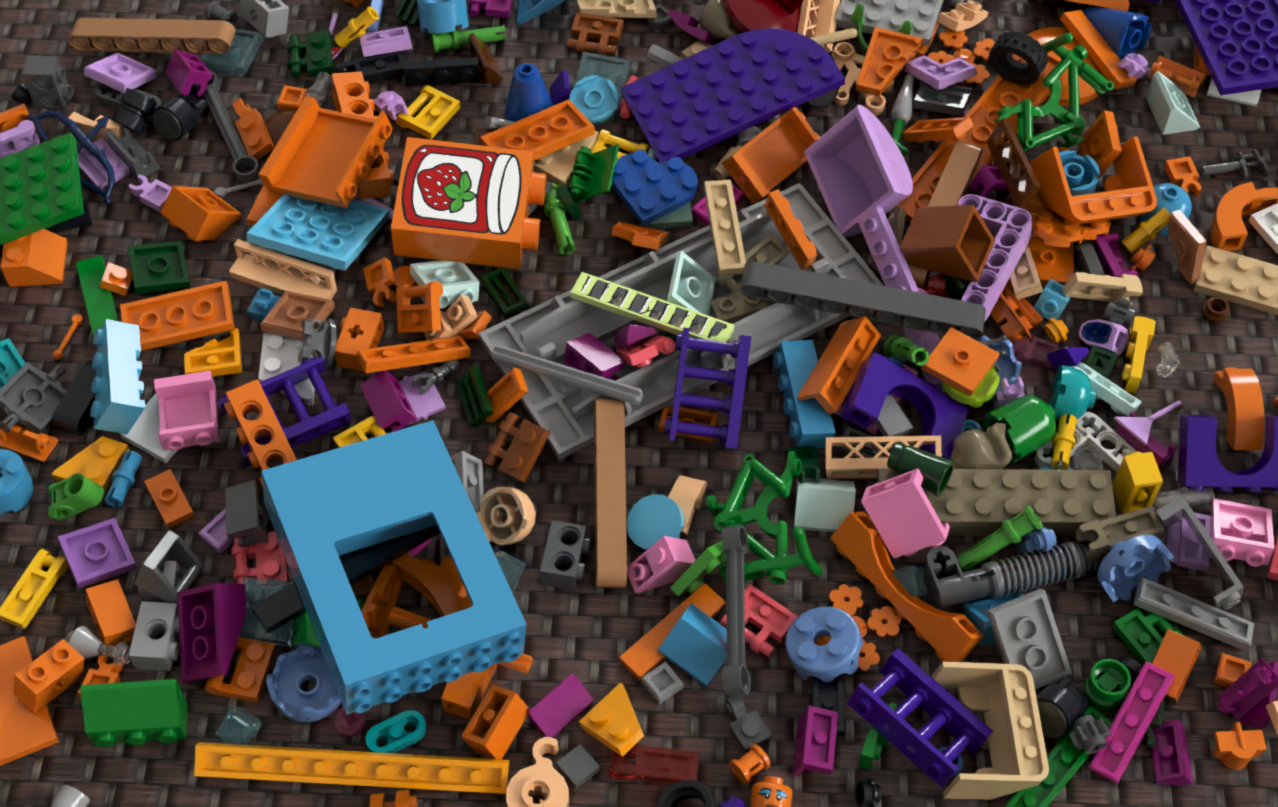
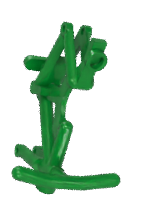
[993,33,1114,151]
[706,451,823,584]

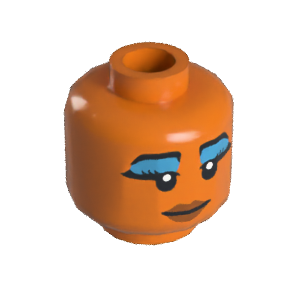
[750,776,793,807]

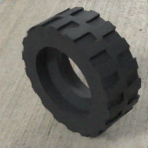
[988,31,1048,86]

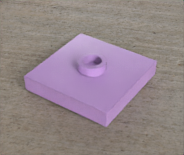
[84,53,157,93]

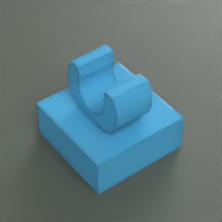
[247,288,281,321]

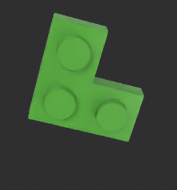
[670,541,726,596]

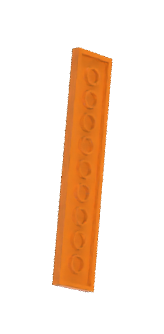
[894,52,1068,222]

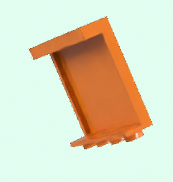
[258,96,393,208]

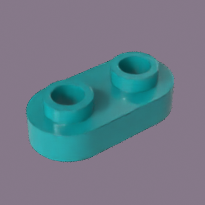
[366,710,426,753]

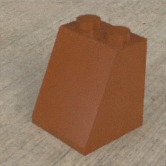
[899,205,995,282]

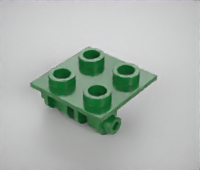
[568,144,619,202]

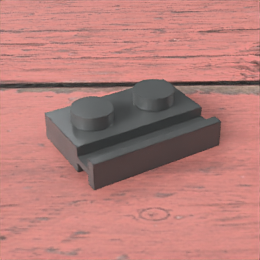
[914,81,972,116]

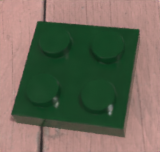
[128,241,190,294]

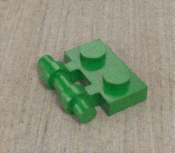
[1112,608,1183,666]

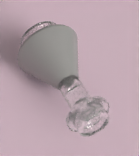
[65,626,131,666]

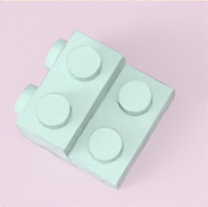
[410,260,479,308]

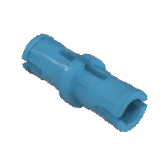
[104,451,142,508]

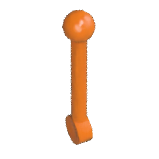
[52,314,83,360]

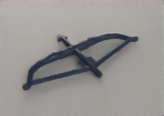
[27,110,115,204]

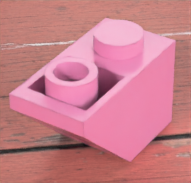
[627,536,696,594]

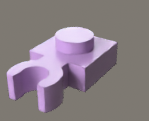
[1118,53,1150,79]
[373,91,408,120]
[128,175,172,213]
[992,377,1025,410]

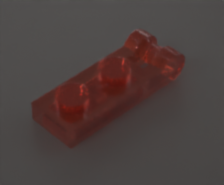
[609,745,699,783]

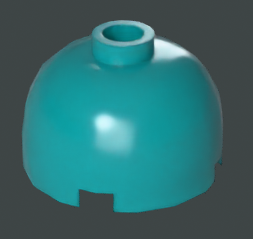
[1049,365,1096,422]

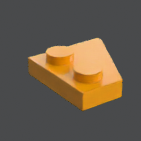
[184,328,242,377]
[52,436,130,494]
[579,683,644,757]

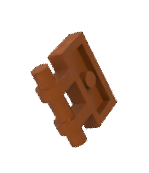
[567,12,624,57]
[484,412,551,483]

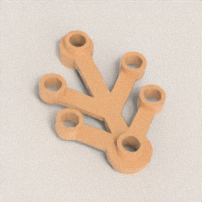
[831,42,894,116]

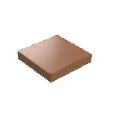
[260,291,335,340]

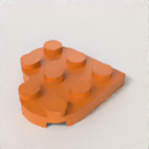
[1030,207,1111,247]

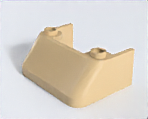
[931,661,1049,800]

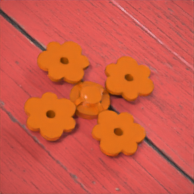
[928,28,995,85]
[815,584,901,671]

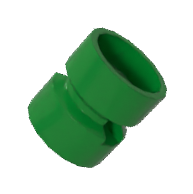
[1082,659,1131,713]

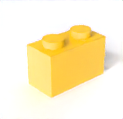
[1112,452,1163,514]

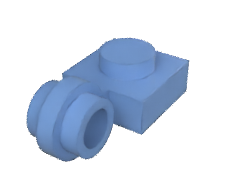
[1015,527,1057,553]

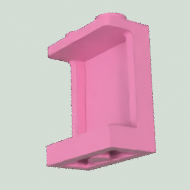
[154,371,220,450]
[861,468,950,559]

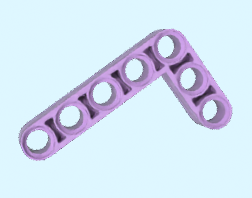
[958,194,1032,322]

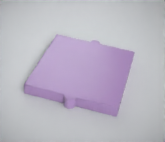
[399,370,446,424]

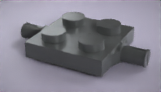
[0,362,67,434]

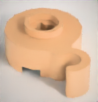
[506,737,569,807]

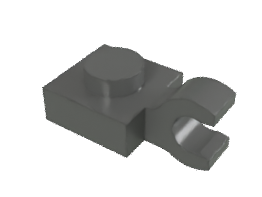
[725,696,772,754]

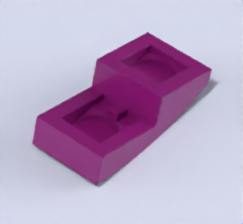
[668,9,716,45]

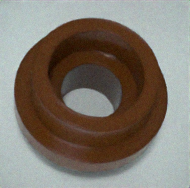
[1202,296,1230,322]

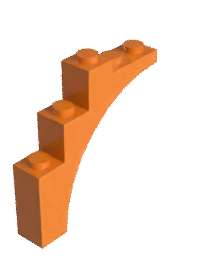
[386,553,498,720]

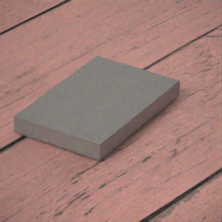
[986,588,1072,690]

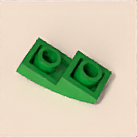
[858,703,897,770]

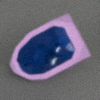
[1079,319,1129,355]

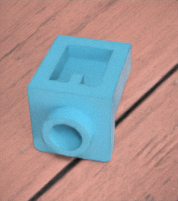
[1034,278,1071,320]

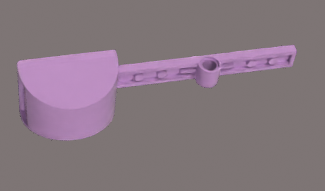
[804,105,942,391]

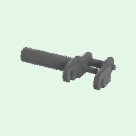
[1200,149,1269,180]

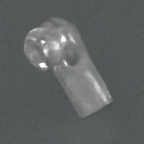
[1156,342,1180,378]

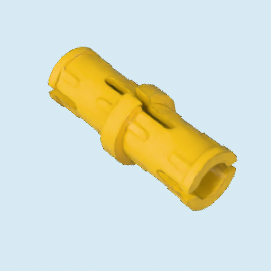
[334,6,379,48]
[1121,207,1171,254]
[1050,414,1077,470]

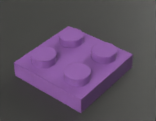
[58,518,136,589]

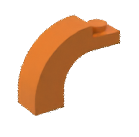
[1210,182,1278,251]
[1214,367,1264,450]

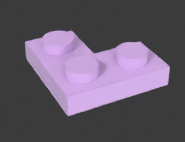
[905,55,976,90]

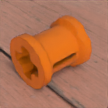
[729,744,771,785]

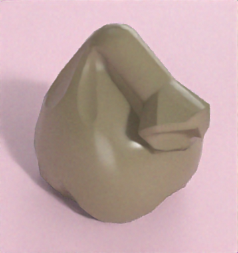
[699,0,741,40]
[951,423,1012,469]

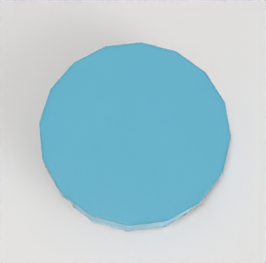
[569,75,620,125]
[626,494,684,550]

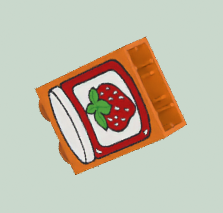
[391,137,547,270]

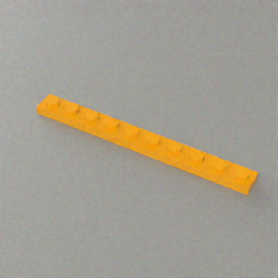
[194,742,509,794]

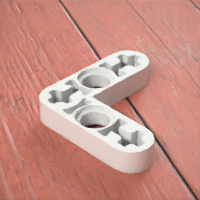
[1034,412,1137,472]

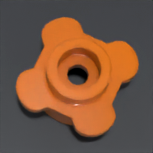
[1131,243,1155,271]

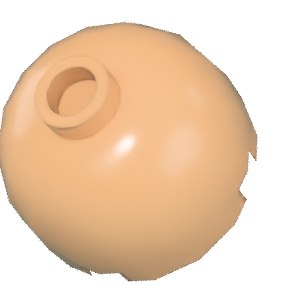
[476,487,536,545]

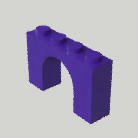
[841,352,970,459]
[1177,415,1278,492]

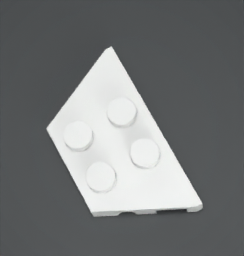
[258,332,315,405]

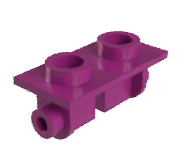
[1218,658,1278,721]

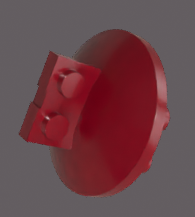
[722,0,804,33]

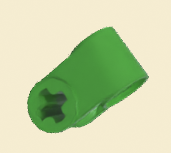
[48,473,104,520]

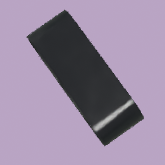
[52,360,96,436]

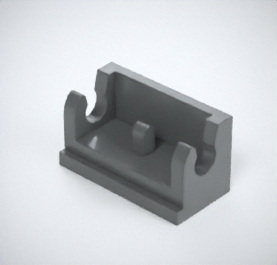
[105,125,161,180]
[225,480,268,547]

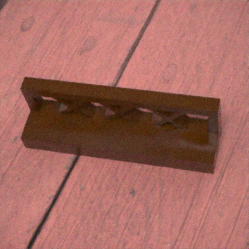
[986,118,1045,214]

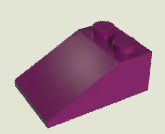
[177,583,247,682]

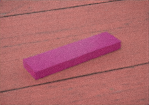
[1089,661,1175,785]

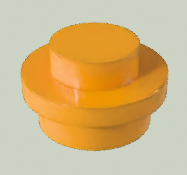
[1044,318,1068,344]

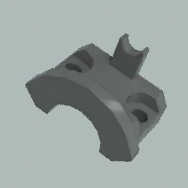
[298,319,337,368]

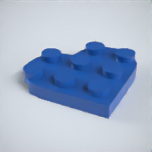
[612,150,698,227]

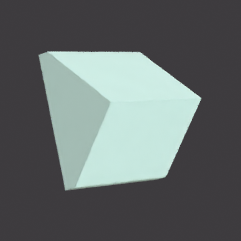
[1146,71,1200,135]
[667,251,716,316]
[794,477,856,532]

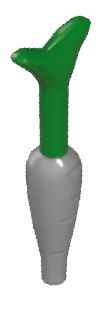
[891,74,914,155]

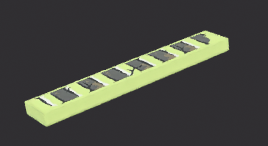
[571,272,735,343]

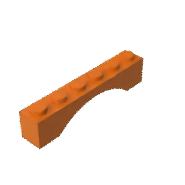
[830,512,985,662]

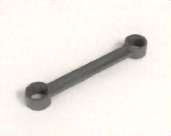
[193,70,260,184]
[722,525,750,697]

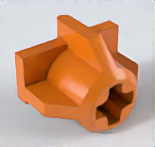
[1213,722,1267,770]

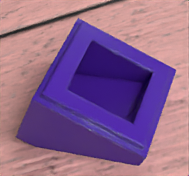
[550,70,571,106]
[1046,347,1089,371]

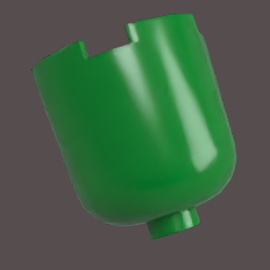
[983,395,1056,464]

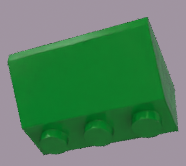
[80,679,188,747]

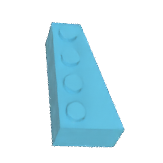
[90,319,145,434]

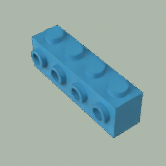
[773,340,835,448]

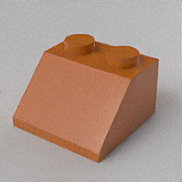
[161,186,242,242]
[1,229,68,287]

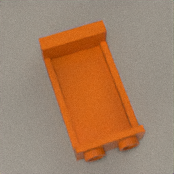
[722,107,820,204]

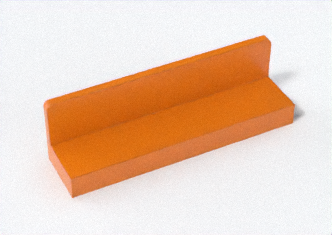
[797,316,881,414]

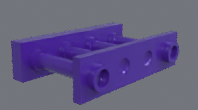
[664,327,752,449]
[217,356,351,467]
[847,648,993,788]

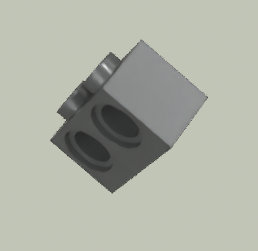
[22,55,72,110]
[540,520,591,591]

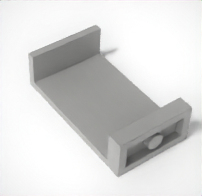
[1156,496,1244,610]

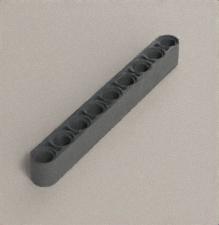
[740,261,986,339]

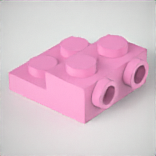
[1210,498,1274,567]

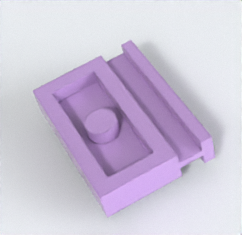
[359,26,412,57]
[77,137,131,189]
[1165,513,1212,571]

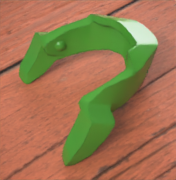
[851,4,912,55]

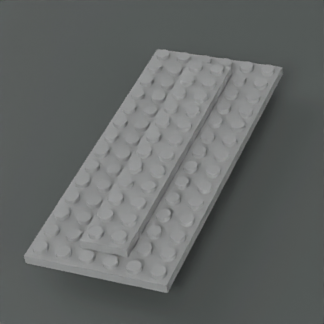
[479,183,884,460]

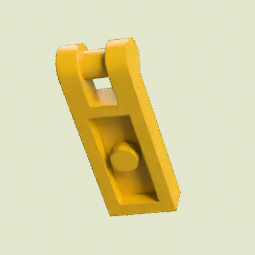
[0,549,69,629]

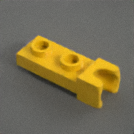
[1122,316,1156,394]

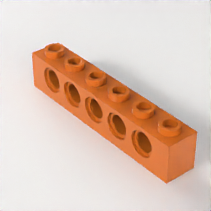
[331,71,394,199]
[224,379,297,488]

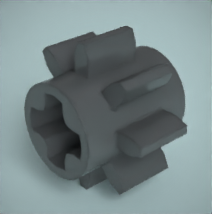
[1103,297,1136,329]
[1069,715,1111,754]

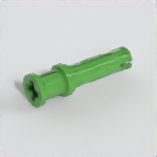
[431,25,506,53]
[543,183,576,255]
[883,334,929,366]
[956,505,1043,572]

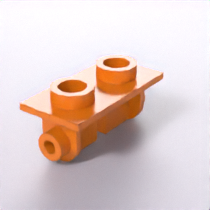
[1148,55,1205,97]
[990,292,1033,345]
[0,421,59,462]

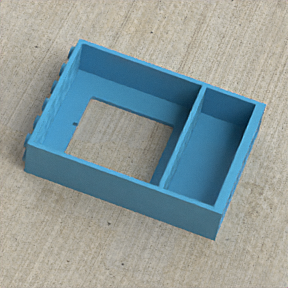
[261,420,527,715]

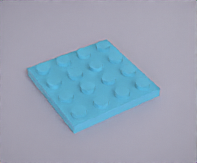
[247,194,390,271]

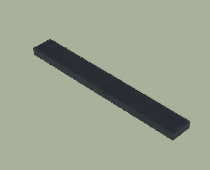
[251,525,440,634]

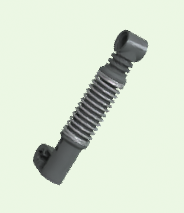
[923,541,1109,609]

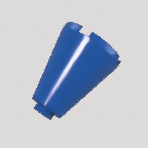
[1083,5,1151,60]
[504,63,553,122]

